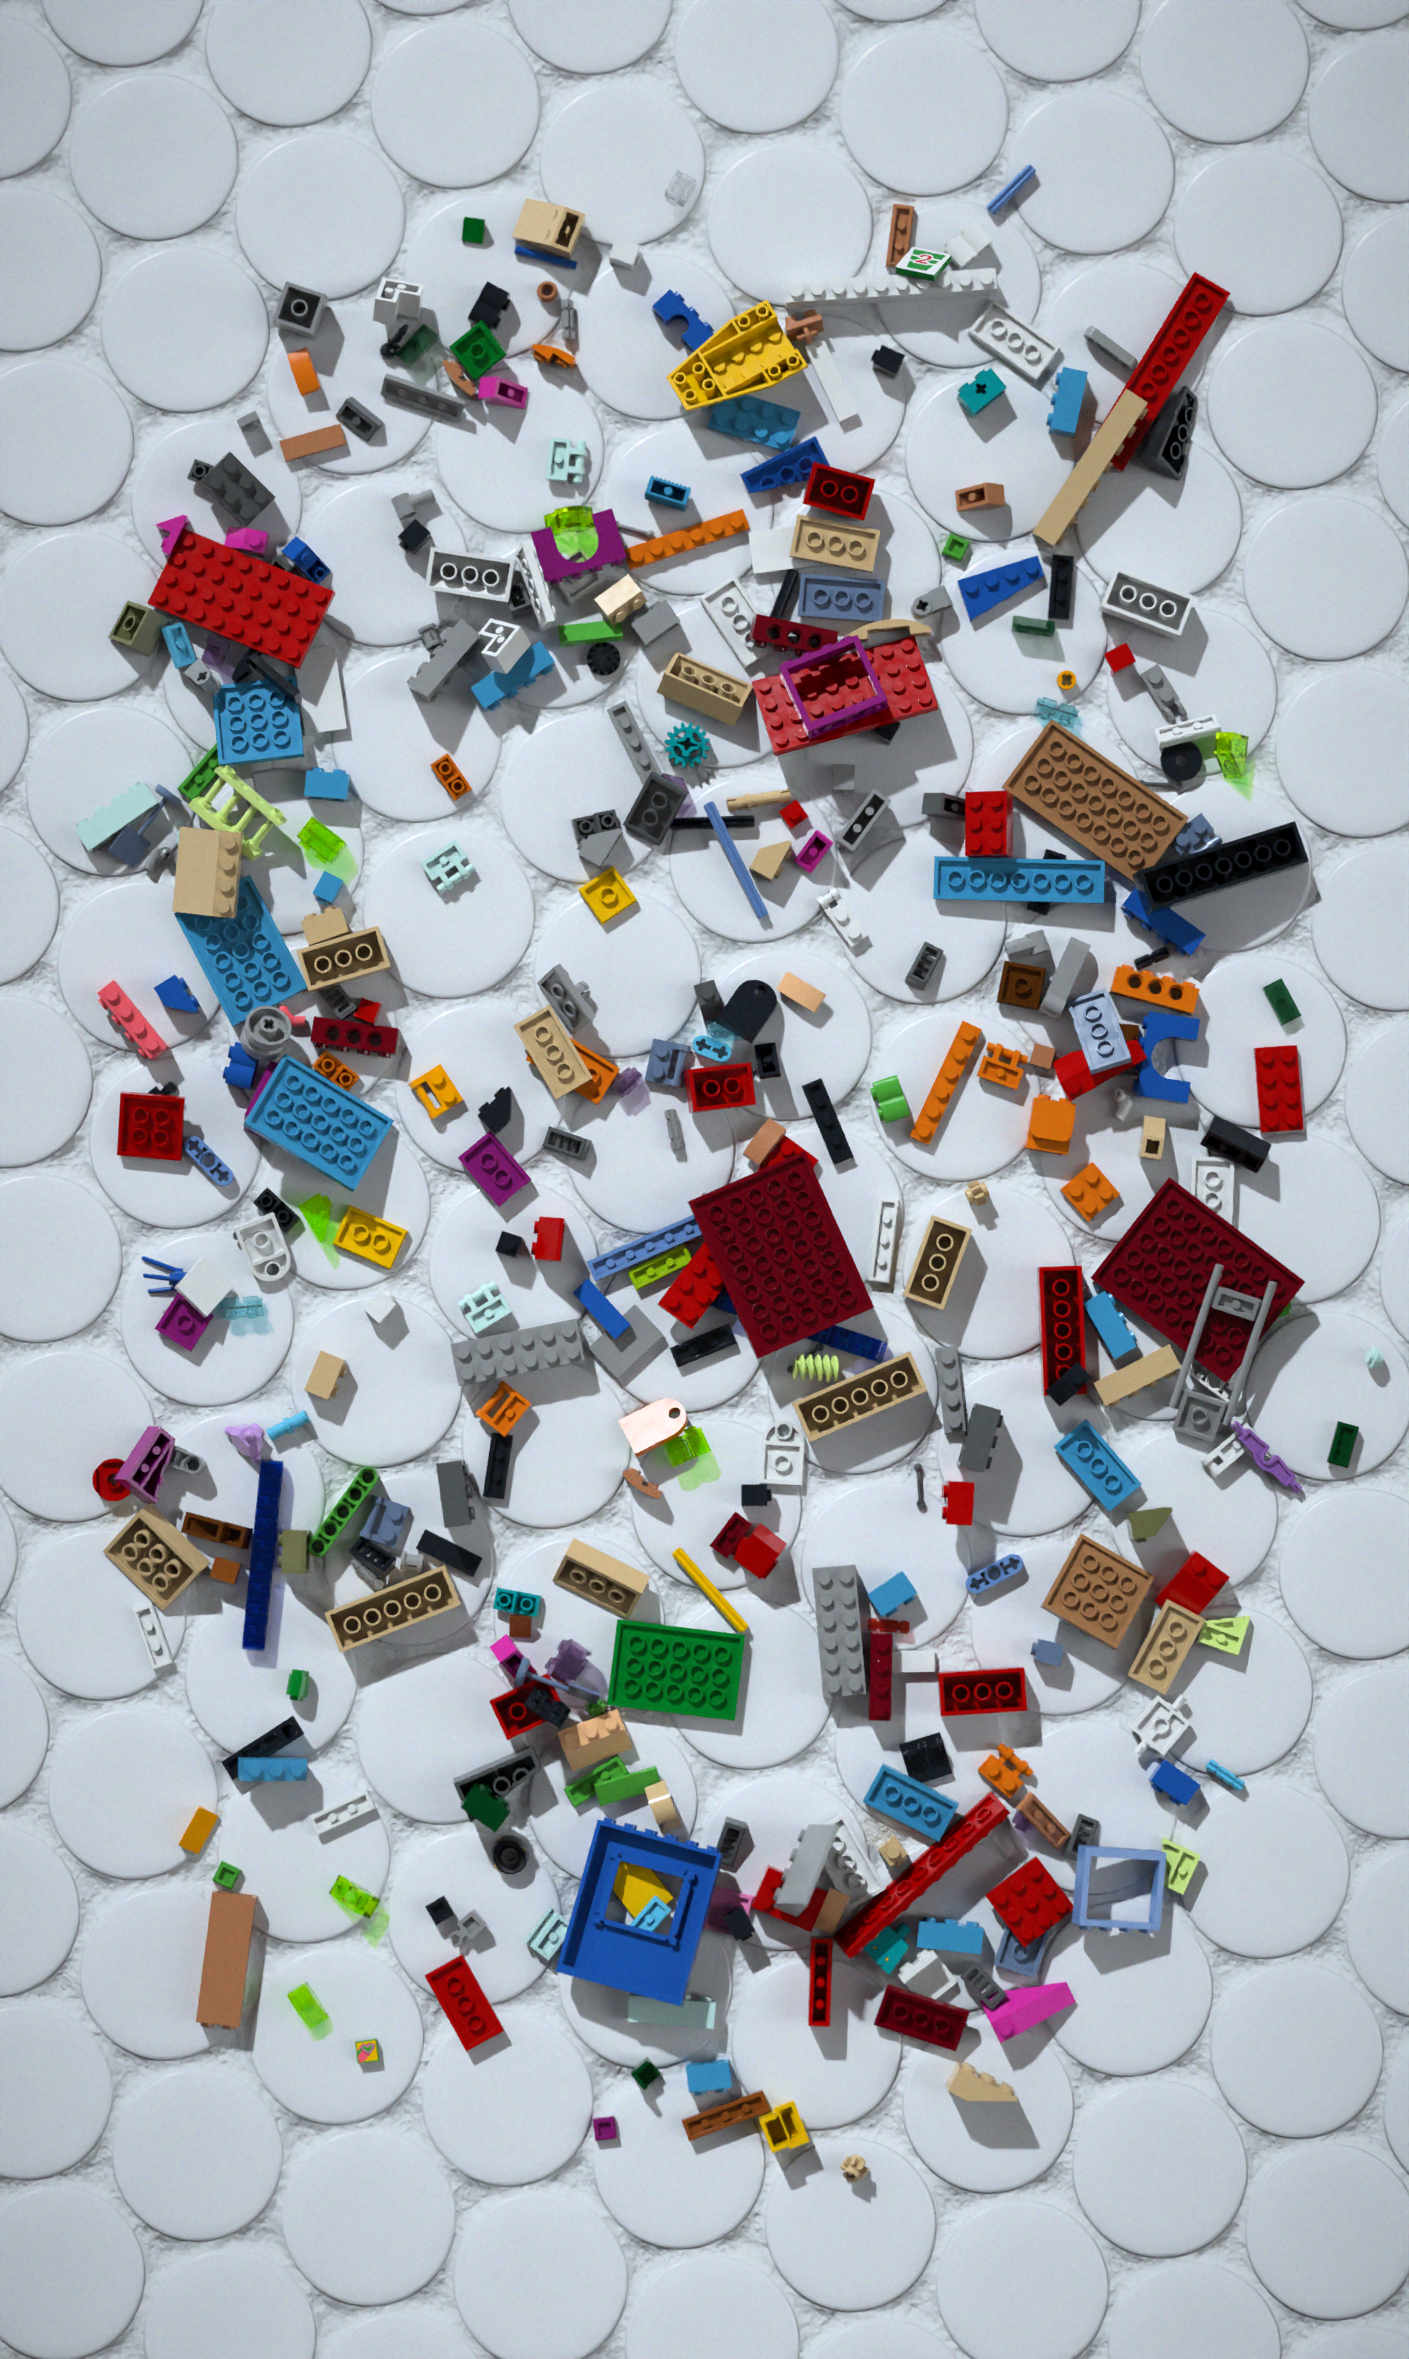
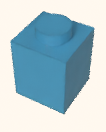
[313,871,344,906]

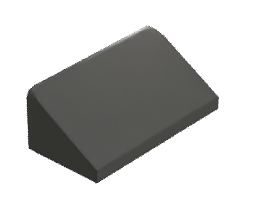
[335,397,384,442]

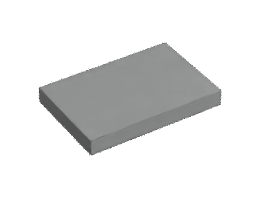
[588,1304,664,1379]

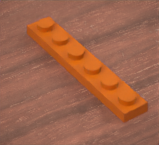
[624,509,750,571]
[909,1021,982,1145]

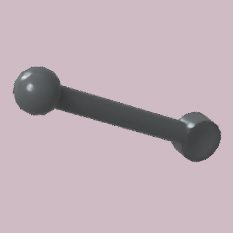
[1139,780,1182,790]
[787,1343,824,1374]
[914,1463,925,1508]

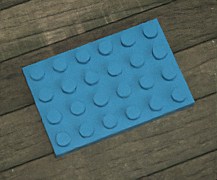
[174,875,308,1027]
[243,1053,394,1192]

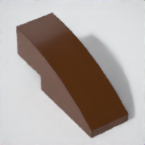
[181,1512,253,1550]

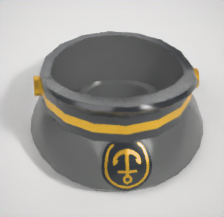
[491,1835,529,1874]

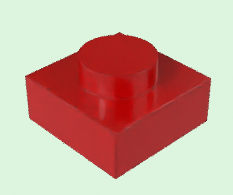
[779,800,808,830]

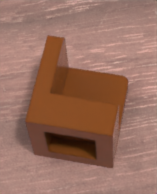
[209,1557,242,1585]

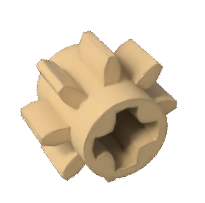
[964,1180,990,1207]
[840,2155,869,2182]

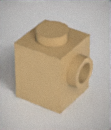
[877,1835,908,1867]

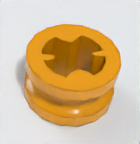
[1057,670,1076,690]

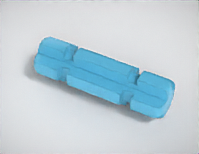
[1205,1760,1245,1791]

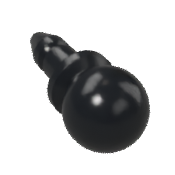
[380,324,408,360]

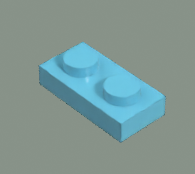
[161,622,196,669]
[630,1895,672,1932]

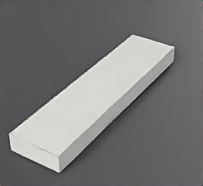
[804,337,859,423]
[868,1197,899,1284]

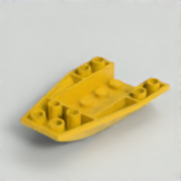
[666,300,808,412]

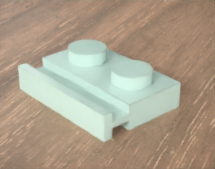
[524,1907,569,1960]

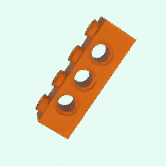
[1109,964,1200,1015]

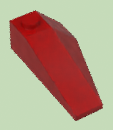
[1053,1039,1147,1101]

